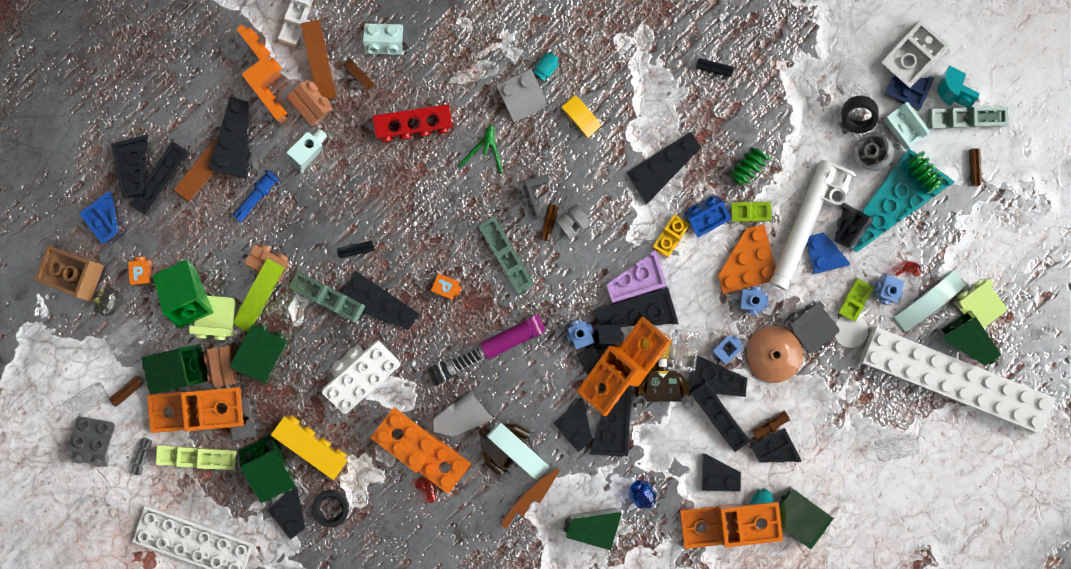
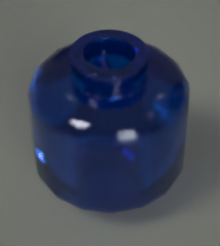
[629,480,657,509]

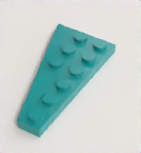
[853,148,955,252]

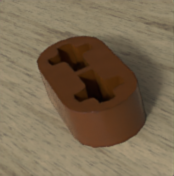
[343,58,375,91]

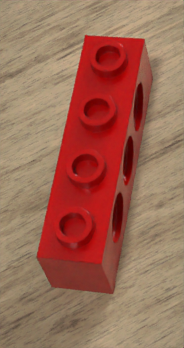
[373,104,453,143]

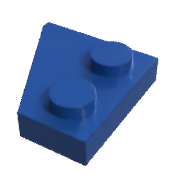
[79,191,119,244]
[806,232,850,274]

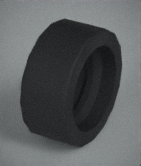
[842,95,879,133]
[312,490,349,527]

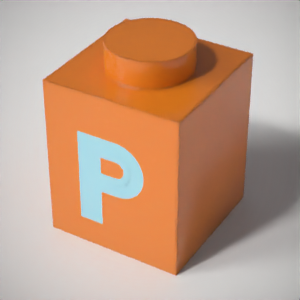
[128,257,153,285]
[431,273,462,300]

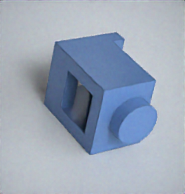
[711,335,743,365]

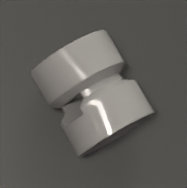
[555,204,591,239]

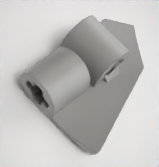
[433,391,493,436]

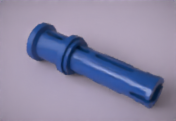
[232,169,280,222]

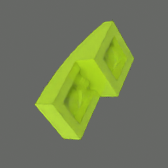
[731,202,772,222]
[838,277,874,322]

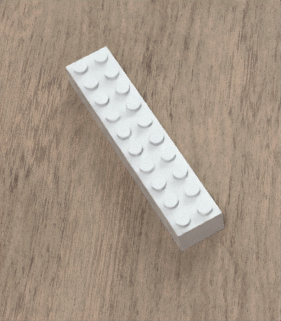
[859,327,1056,434]

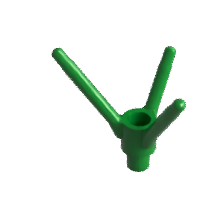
[458,126,503,174]

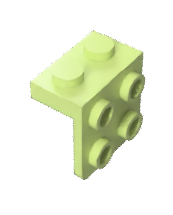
[954,278,1007,328]
[189,296,235,340]

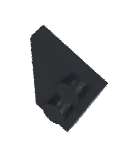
[750,428,802,463]

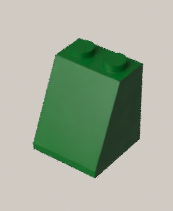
[153,260,214,328]

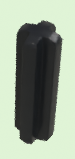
[696,58,734,77]
[337,241,375,258]

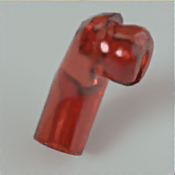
[891,260,922,277]
[415,477,437,502]

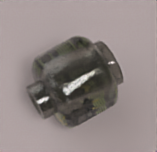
[92,287,121,317]

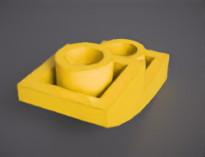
[561,95,601,138]
[652,214,690,258]

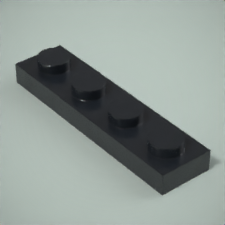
[129,141,189,216]
[690,380,750,452]

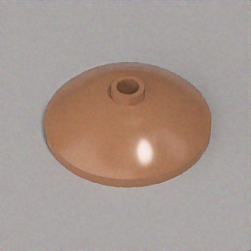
[746,326,803,383]

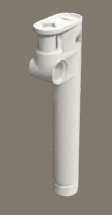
[769,160,856,290]

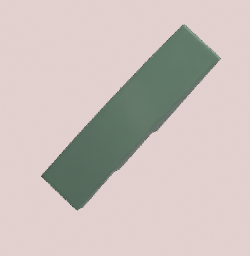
[928,107,1009,129]
[478,216,534,294]
[289,270,365,323]

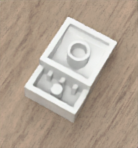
[881,20,950,88]

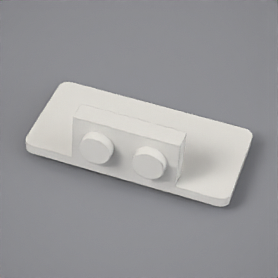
[322,340,400,414]

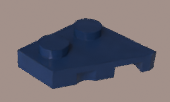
[884,76,935,111]

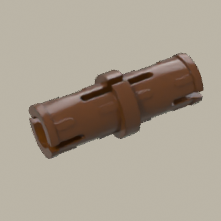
[752,410,791,440]

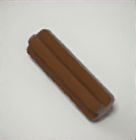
[969,148,982,186]
[540,204,558,241]
[109,376,144,407]

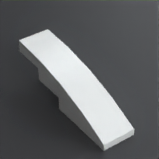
[278,0,313,47]

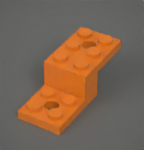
[237,24,288,124]
[576,317,672,416]
[147,387,244,433]
[370,407,472,494]
[680,501,783,549]

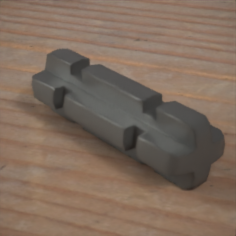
[131,438,152,475]

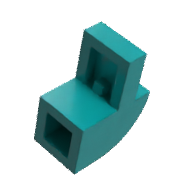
[938,65,980,109]

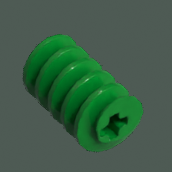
[729,147,771,189]
[905,151,944,195]

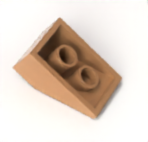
[34,245,104,301]

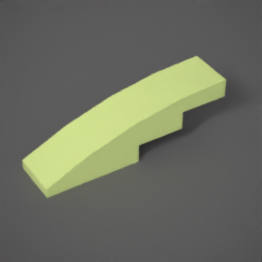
[155,445,237,470]

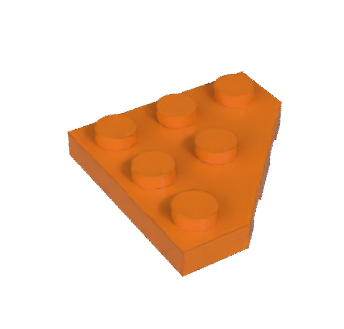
[718,224,776,294]

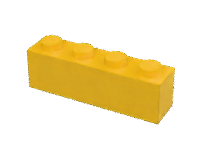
[271,415,349,480]

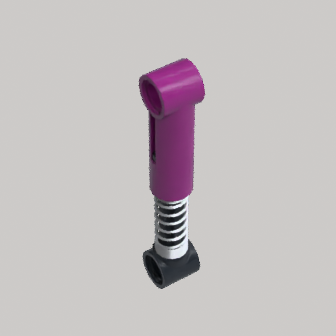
[427,314,547,386]

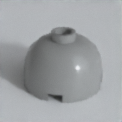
[854,131,894,171]

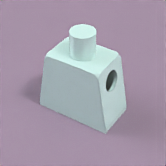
[286,129,327,172]

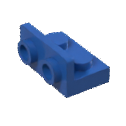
[684,195,731,238]

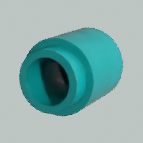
[533,52,560,81]
[748,488,774,505]

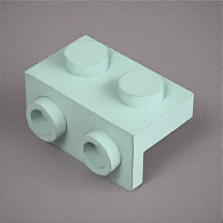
[363,24,403,55]
[883,102,930,150]

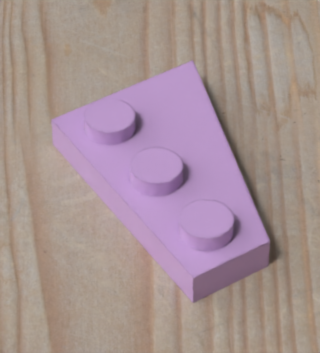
[606,250,667,304]

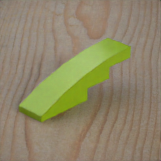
[234,258,285,332]

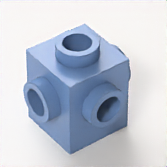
[873,274,905,305]
[739,286,768,314]
[565,319,594,350]

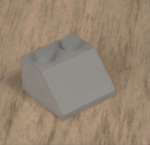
[497,69,548,122]

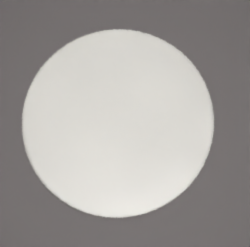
[835,316,868,348]

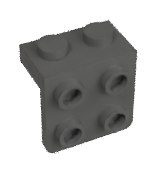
[522,172,549,219]
[787,300,840,353]
[67,417,115,467]

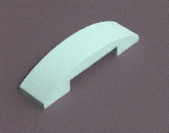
[893,270,965,332]
[487,421,550,481]

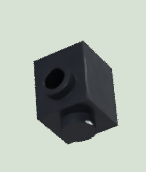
[593,325,624,350]

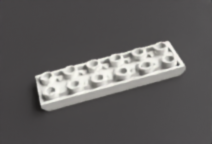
[132,506,254,569]

